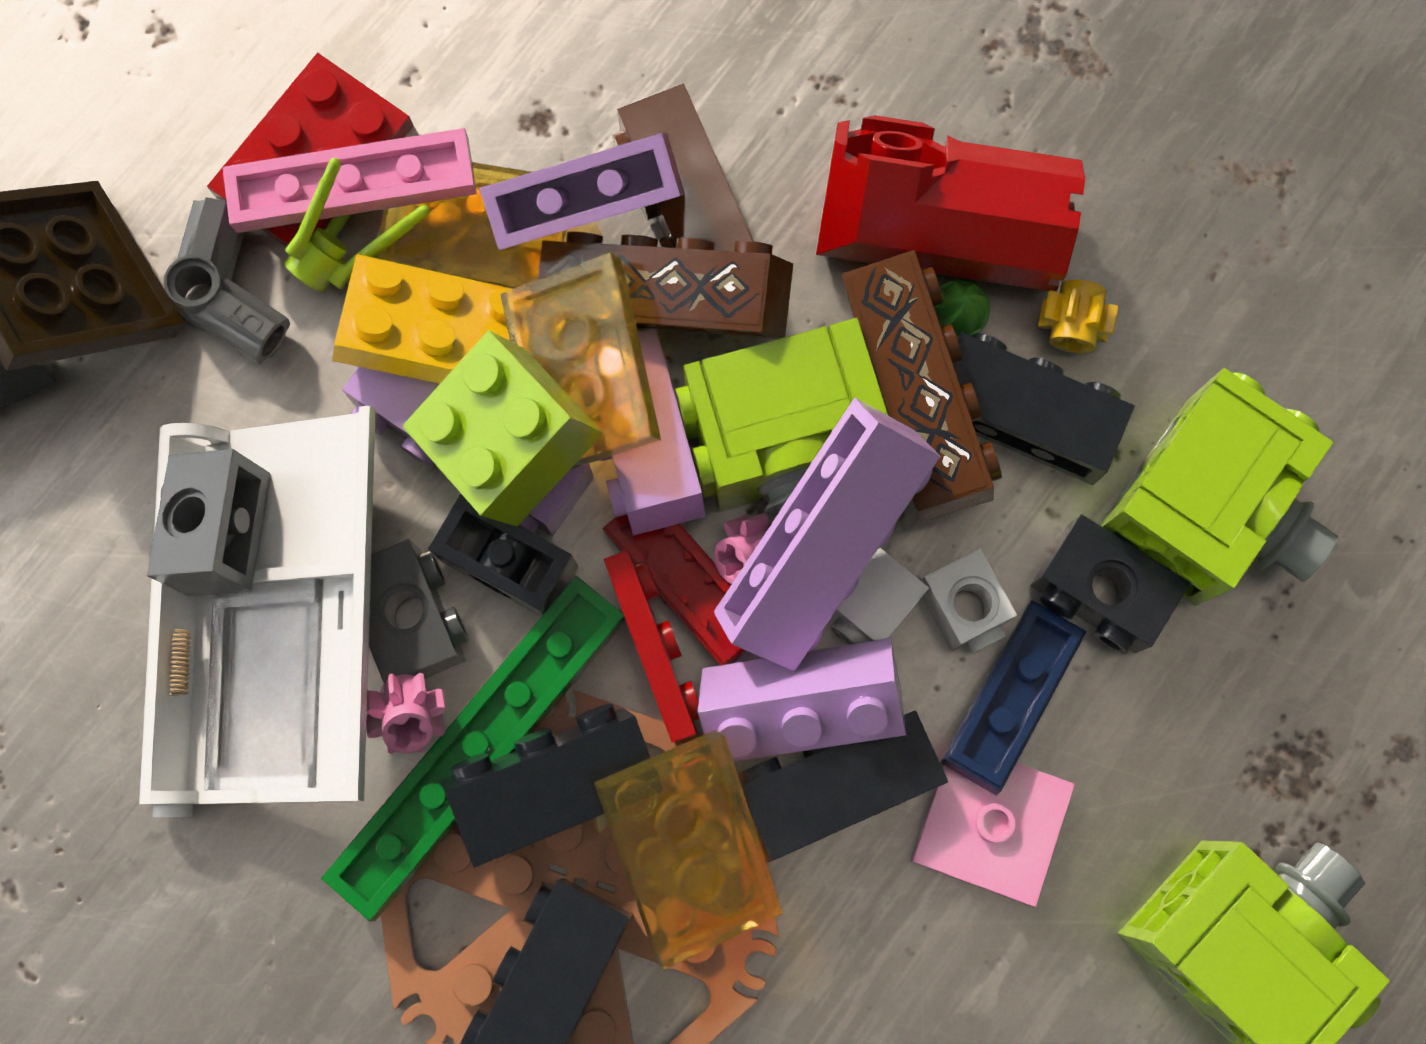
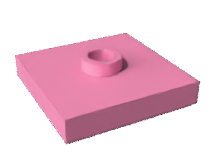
[910,741,1075,907]

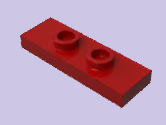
[602,515,747,666]

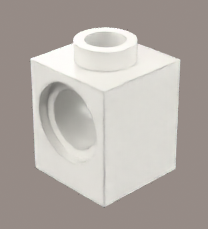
[831,548,929,645]
[921,548,1017,654]

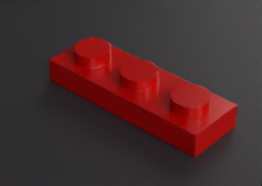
[603,550,700,743]

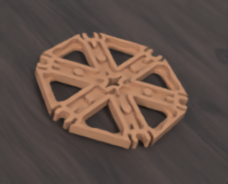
[381,689,779,1044]

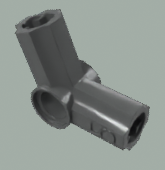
[164,197,290,365]

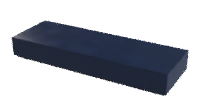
[940,600,1087,795]

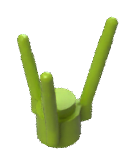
[284,158,430,293]

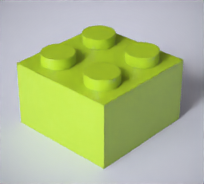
[402,330,604,527]

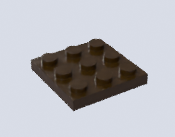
[0,180,184,371]

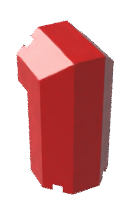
[816,115,1085,291]

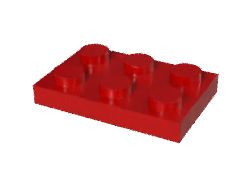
[207,52,414,247]

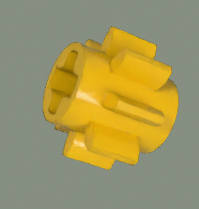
[1038,279,1119,354]

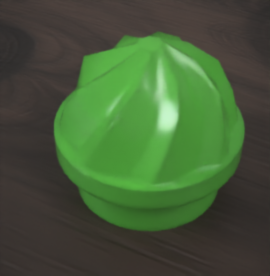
[933,280,990,340]

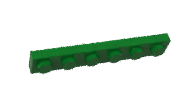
[321,575,626,922]

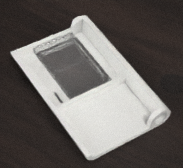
[139,406,376,818]

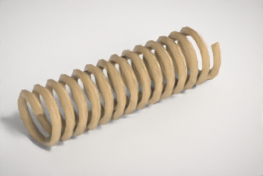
[169,629,191,696]

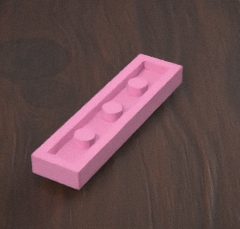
[223,128,477,233]

